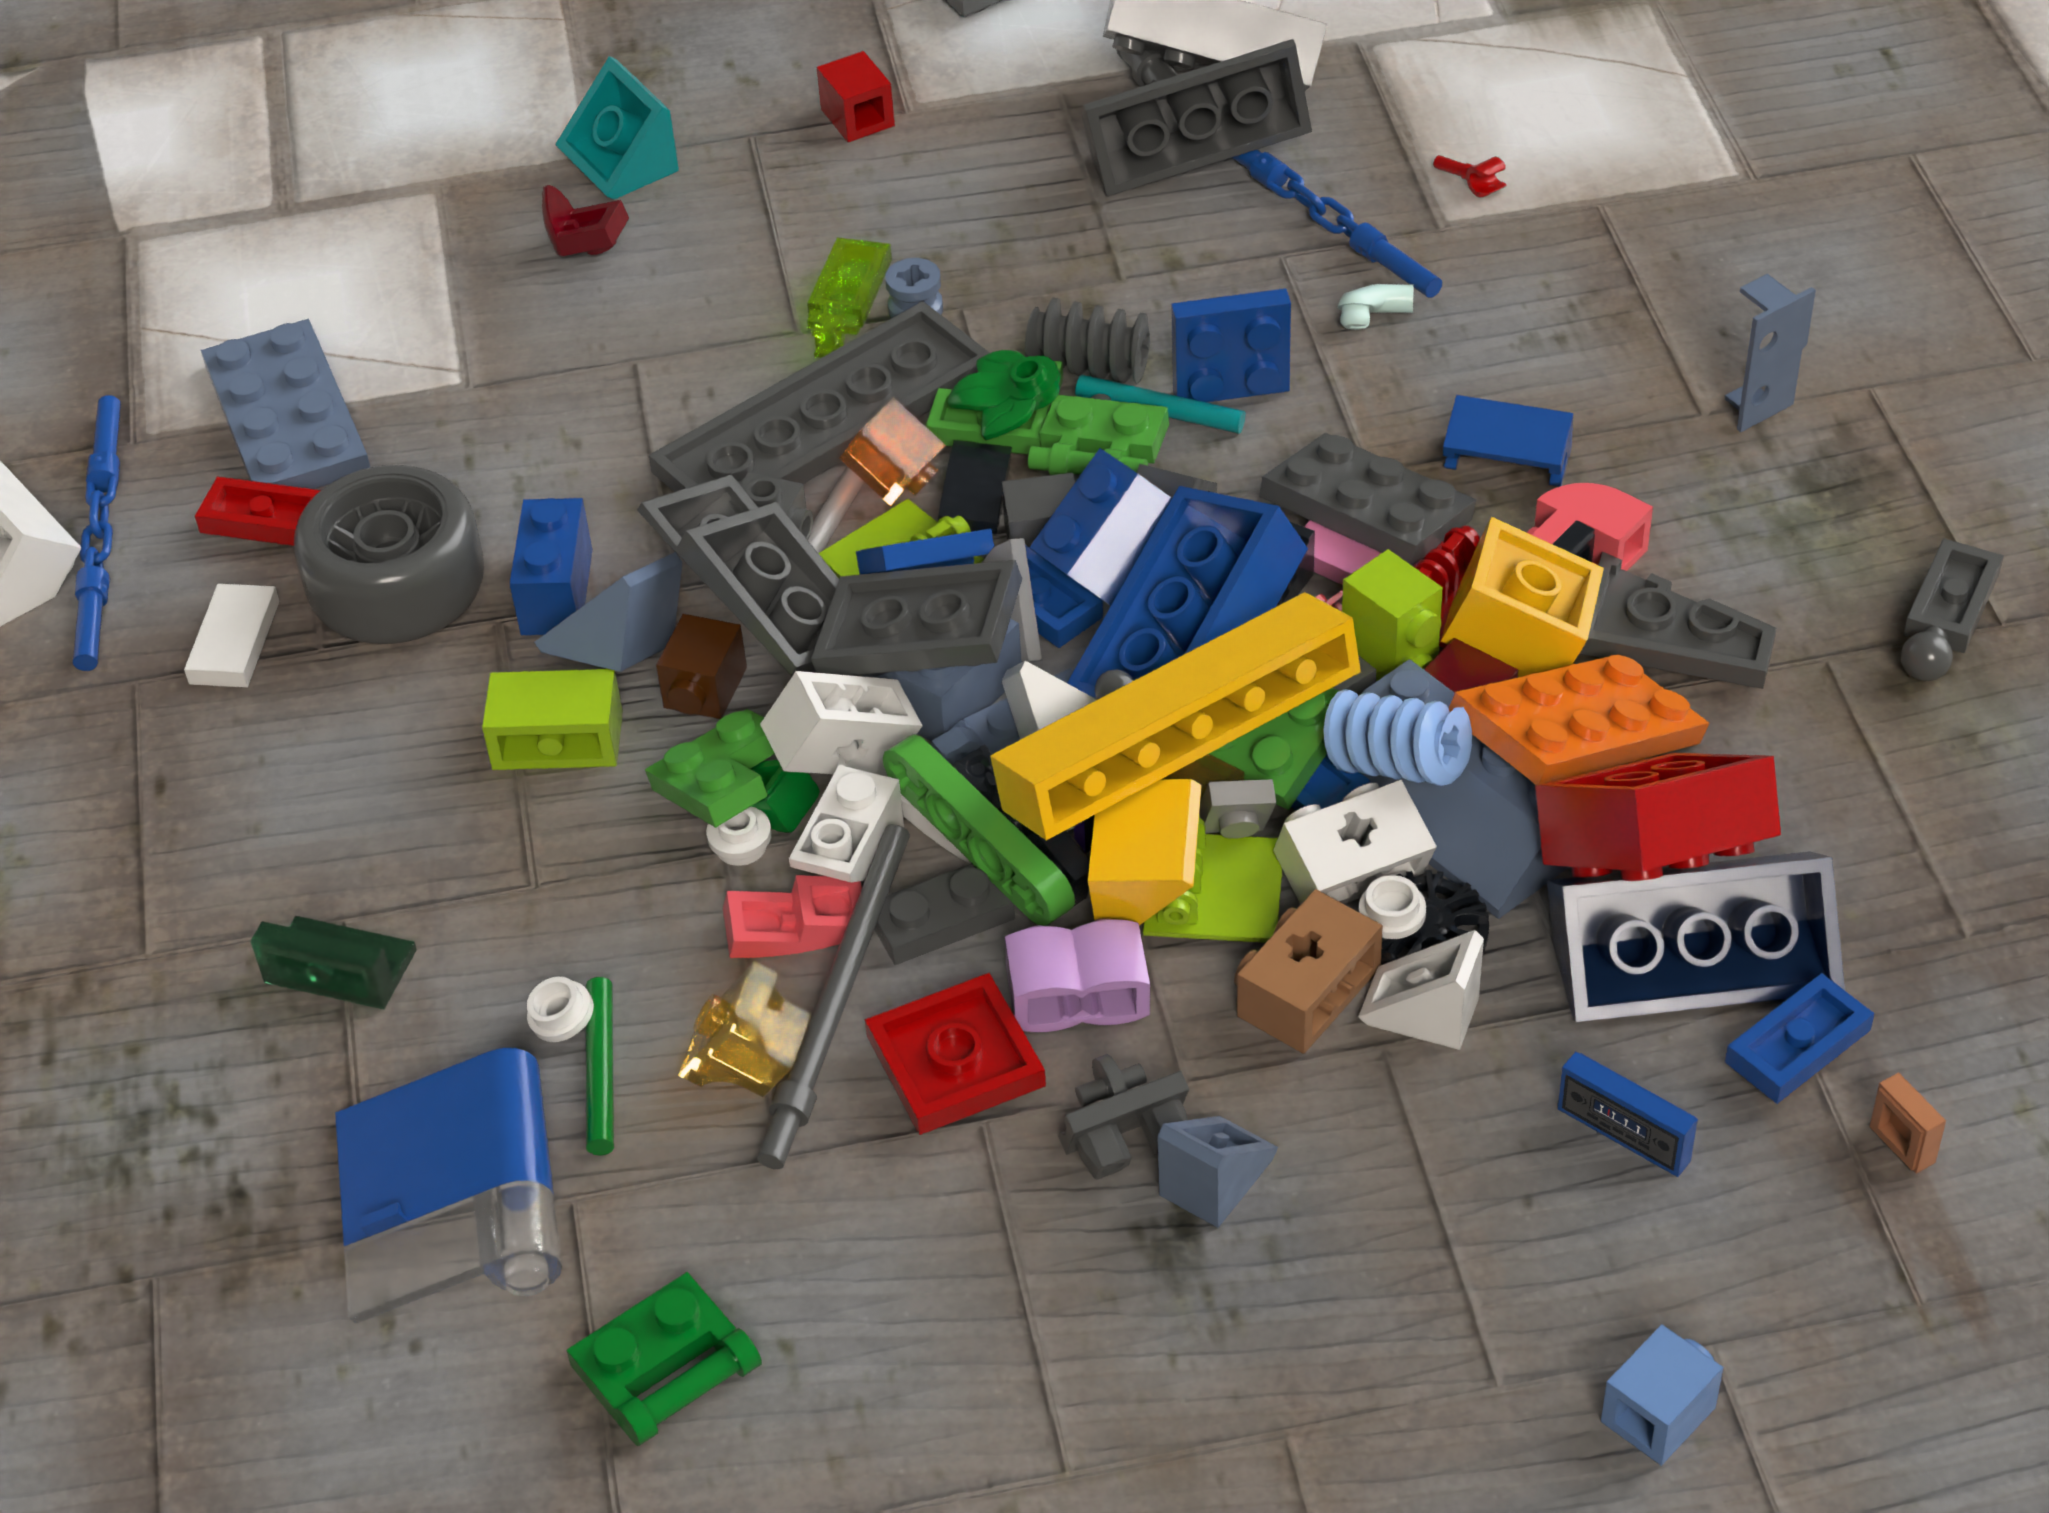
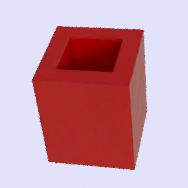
[816,51,895,143]

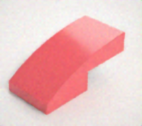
[723,875,862,958]

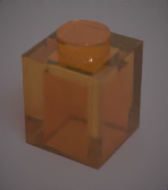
[839,397,946,506]

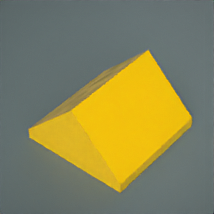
[1088,779,1201,926]

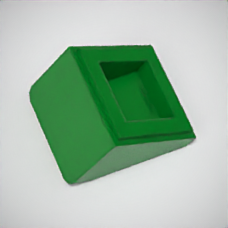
[751,760,820,833]

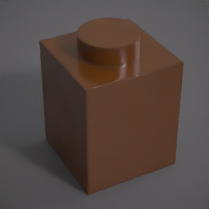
[656,614,747,719]

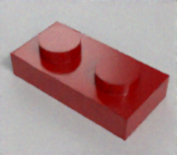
[195,476,321,546]

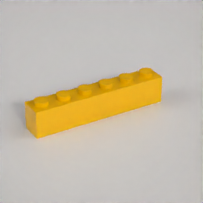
[990,592,1361,841]

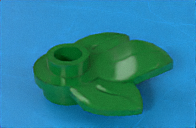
[947,350,1061,440]

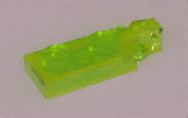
[807,237,892,358]

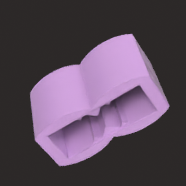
[1005,919,1150,1032]

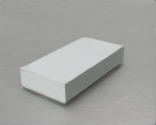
[184,584,280,688]

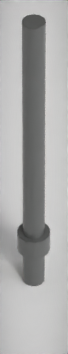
[757,824,910,1169]

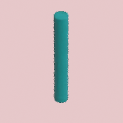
[1075,375,1246,434]

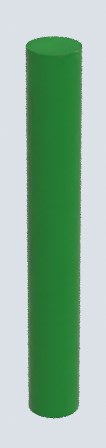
[586,977,614,1156]

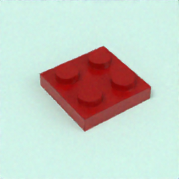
[865,972,1046,1135]

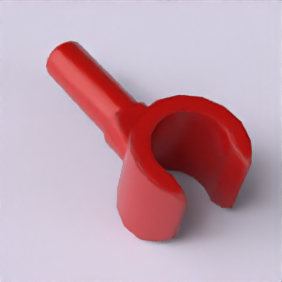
[1433,155,1506,197]

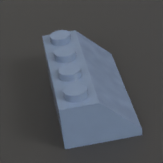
[1361,659,1569,919]

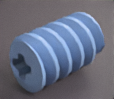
[1323,689,1472,786]

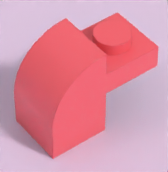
[1527,483,1653,571]

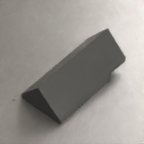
[637,475,839,676]

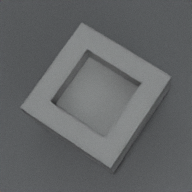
[1199,779,1276,838]

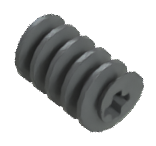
[1025,297,1150,385]

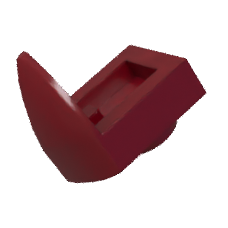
[542,185,629,256]

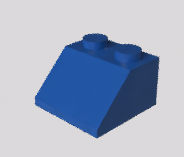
[1029,448,1172,606]

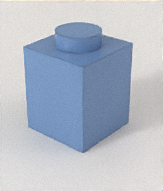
[1601,1324,1724,1466]

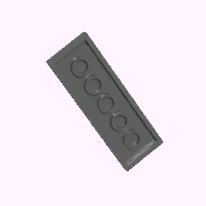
[649,301,990,492]

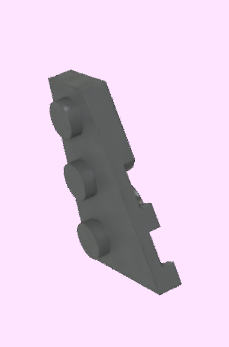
[1579,552,1777,689]

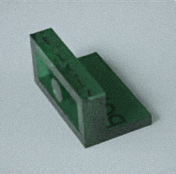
[250,916,417,1010]

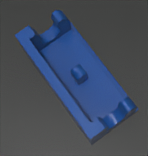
[1443,395,1574,487]

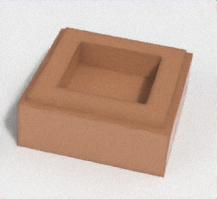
[1870,1072,1946,1174]

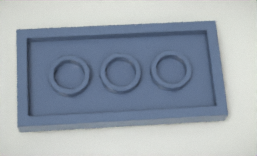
[201,318,370,489]

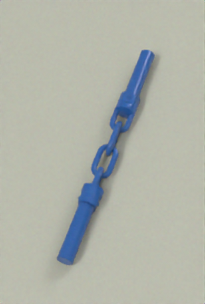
[1231,149,1442,298]
[73,395,121,671]

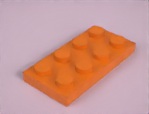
[1448,654,1710,785]

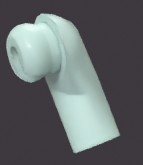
[1337,284,1414,330]

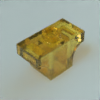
[678,961,811,1097]

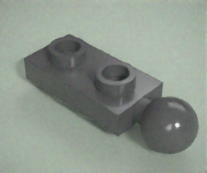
[1901,538,2004,681]

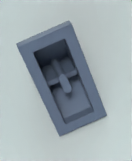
[1158,1116,1278,1228]

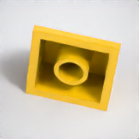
[1441,517,1604,677]

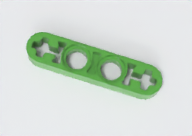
[883,734,1075,926]

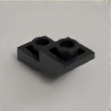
[937,440,1012,534]

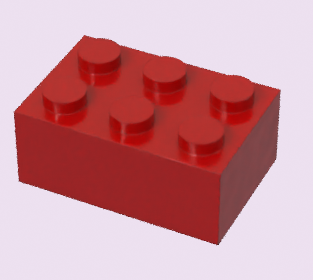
[1535,753,1781,881]

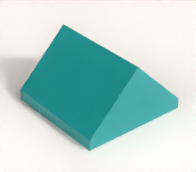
[555,56,679,200]

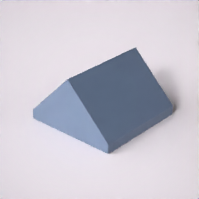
[534,552,682,672]

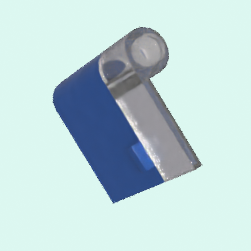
[335,1048,562,1324]

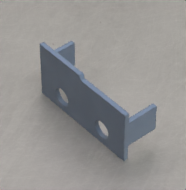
[1725,274,1816,432]

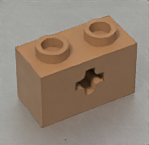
[1234,889,1383,1054]

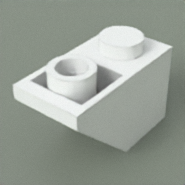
[789,765,904,883]

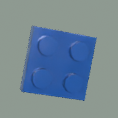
[1171,288,1291,402]

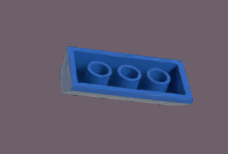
[1067,486,1308,699]

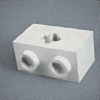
[760,671,923,776]
[1273,780,1437,905]

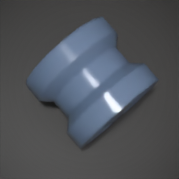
[885,258,943,319]

